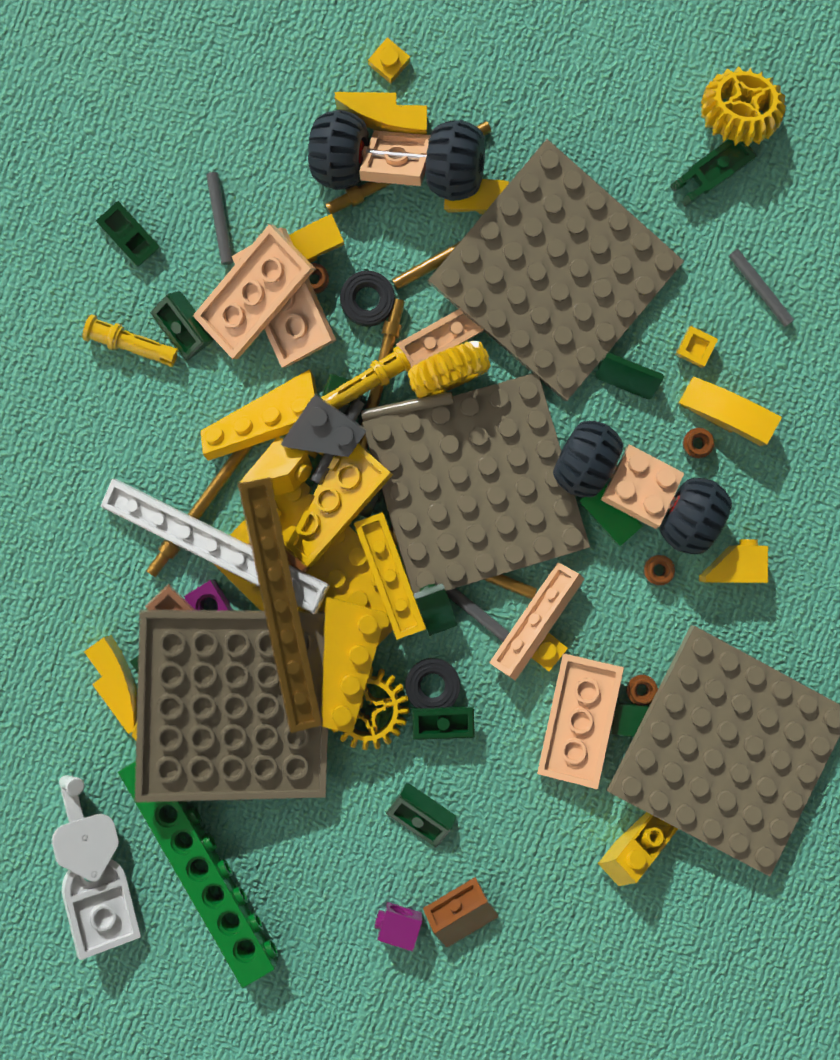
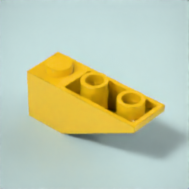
[598,812,678,886]

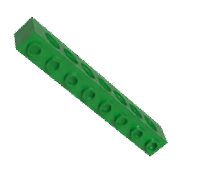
[118,760,279,988]

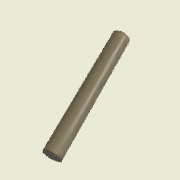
[361,391,454,422]

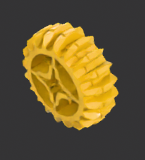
[701,66,786,147]
[408,341,491,398]
[332,666,409,750]

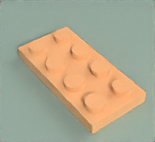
[193,224,315,359]
[232,227,337,368]
[537,653,624,789]

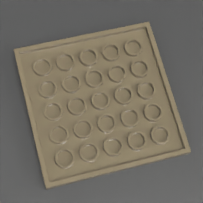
[427,139,684,401]
[362,373,590,594]
[135,610,328,802]
[607,625,840,876]

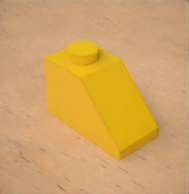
[240,437,313,496]
[699,539,768,583]

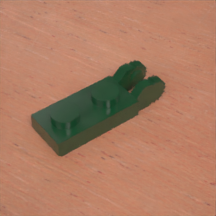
[670,139,757,207]

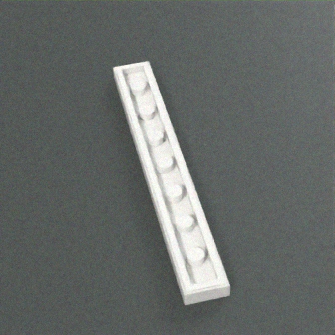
[100,479,330,614]

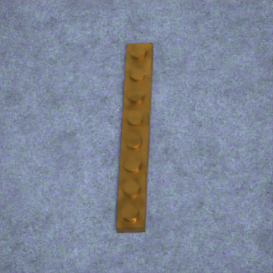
[238,477,322,733]

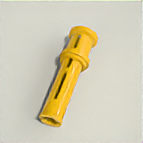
[82,314,179,367]
[321,346,411,409]

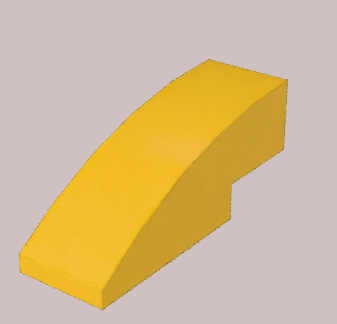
[335,92,427,135]
[678,376,782,446]
[84,635,138,734]

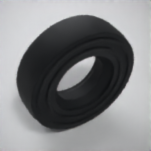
[340,271,395,327]
[405,658,460,708]

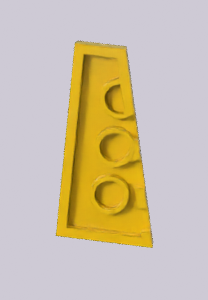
[286,443,393,568]

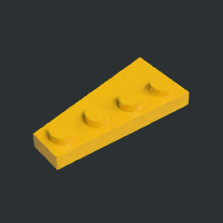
[201,369,317,461]
[321,596,386,734]

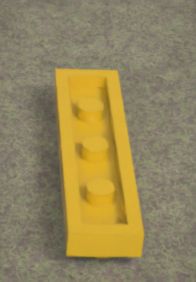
[354,512,426,640]

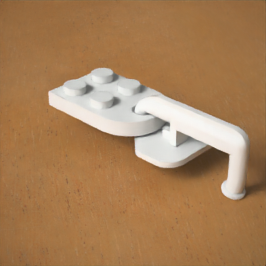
[52,775,141,960]

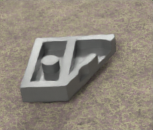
[281,394,367,457]

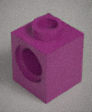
[184,579,234,611]
[374,902,422,951]

